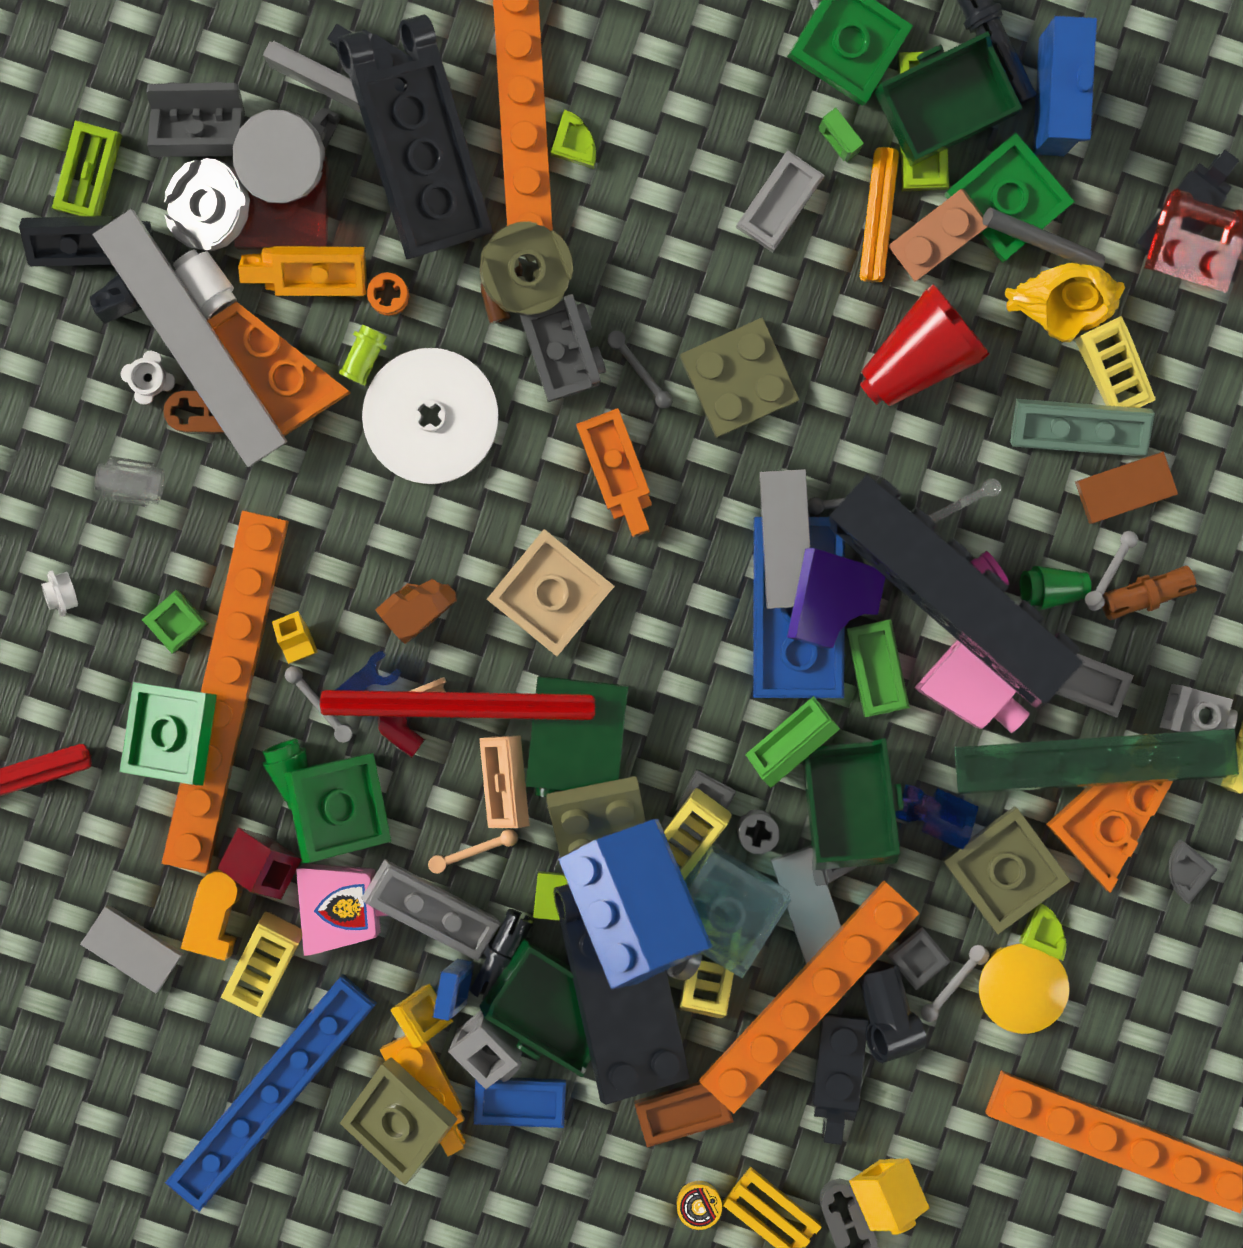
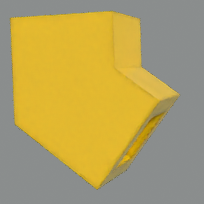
[272,611,318,664]

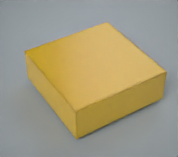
[390,983,453,1048]

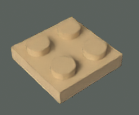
[487,529,614,656]

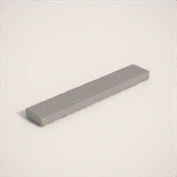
[92,209,288,467]

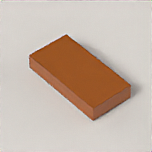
[1075,451,1178,524]
[634,1082,734,1147]

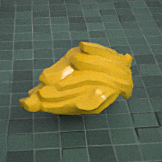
[1005,263,1125,342]

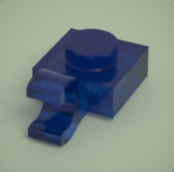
[333,651,402,716]
[895,785,979,850]

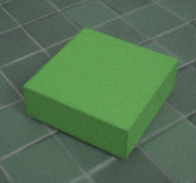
[819,107,864,162]
[142,590,208,654]

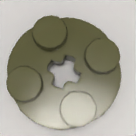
[480,221,573,315]

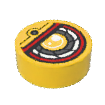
[677,1181,722,1230]

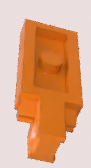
[576,408,652,537]

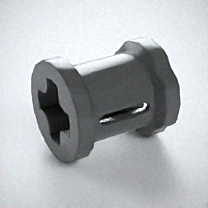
[736,809,779,854]

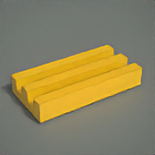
[722,1167,822,1248]

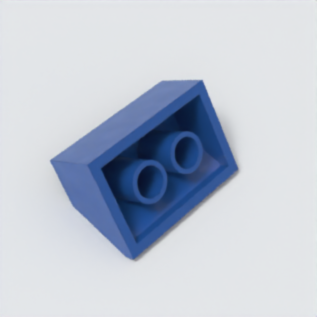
[558,819,713,989]

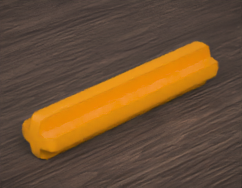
[859,147,899,283]

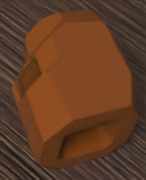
[375,579,457,644]

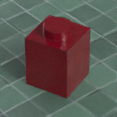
[218,827,302,900]

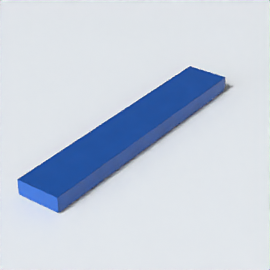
[165,974,377,1212]

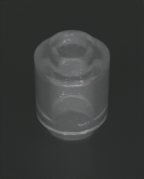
[95,456,165,507]

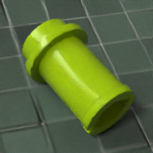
[339,324,387,386]

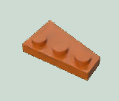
[207,301,351,436]
[1046,734,1180,893]

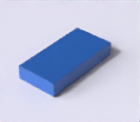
[433,959,474,1021]
[474,1077,566,1128]

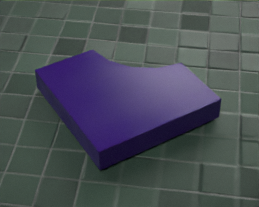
[787,548,886,648]

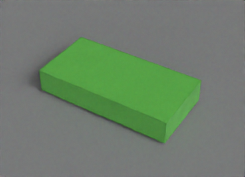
[845,619,910,717]
[746,696,840,788]

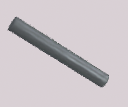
[982,208,1105,268]

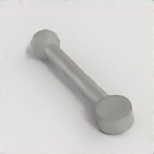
[1085,531,1138,611]
[285,666,353,743]
[921,945,989,1022]

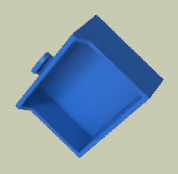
[1033,16,1097,156]

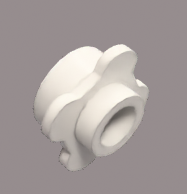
[121,351,175,405]
[41,570,78,617]

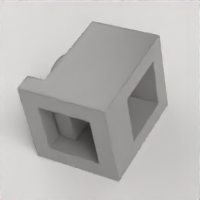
[1160,684,1238,743]
[448,1011,522,1089]

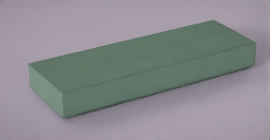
[1010,399,1155,457]

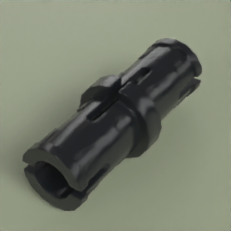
[470,909,534,1000]

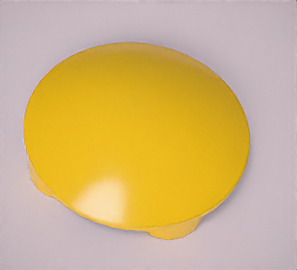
[979,943,1069,1034]

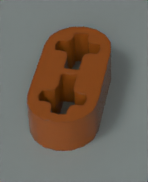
[163,391,225,434]

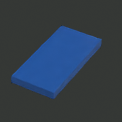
[753,517,845,698]

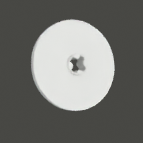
[362,348,499,484]

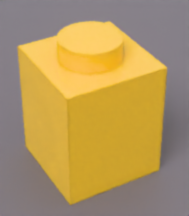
[849,1158,930,1235]

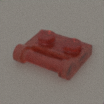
[1144,189,1243,293]

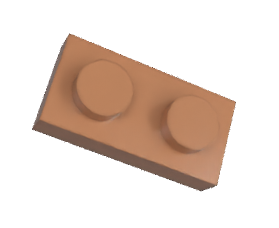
[888,188,987,282]

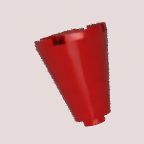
[860,284,990,406]

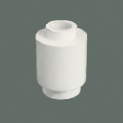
[173,250,237,320]

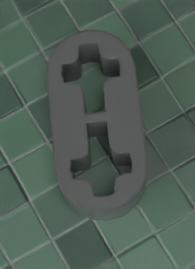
[819,1179,878,1248]

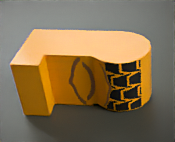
[181,869,243,961]

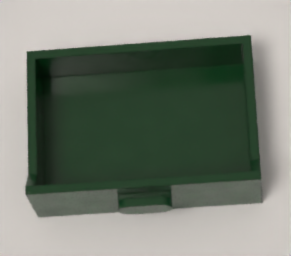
[875,31,1022,167]
[803,738,903,870]
[479,938,591,1077]

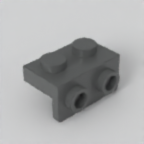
[146,82,245,157]
[520,294,606,403]

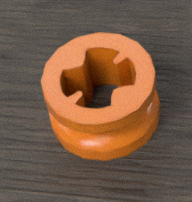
[367,272,410,316]

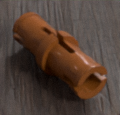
[1102,565,1197,621]

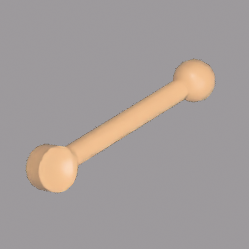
[428,829,518,874]

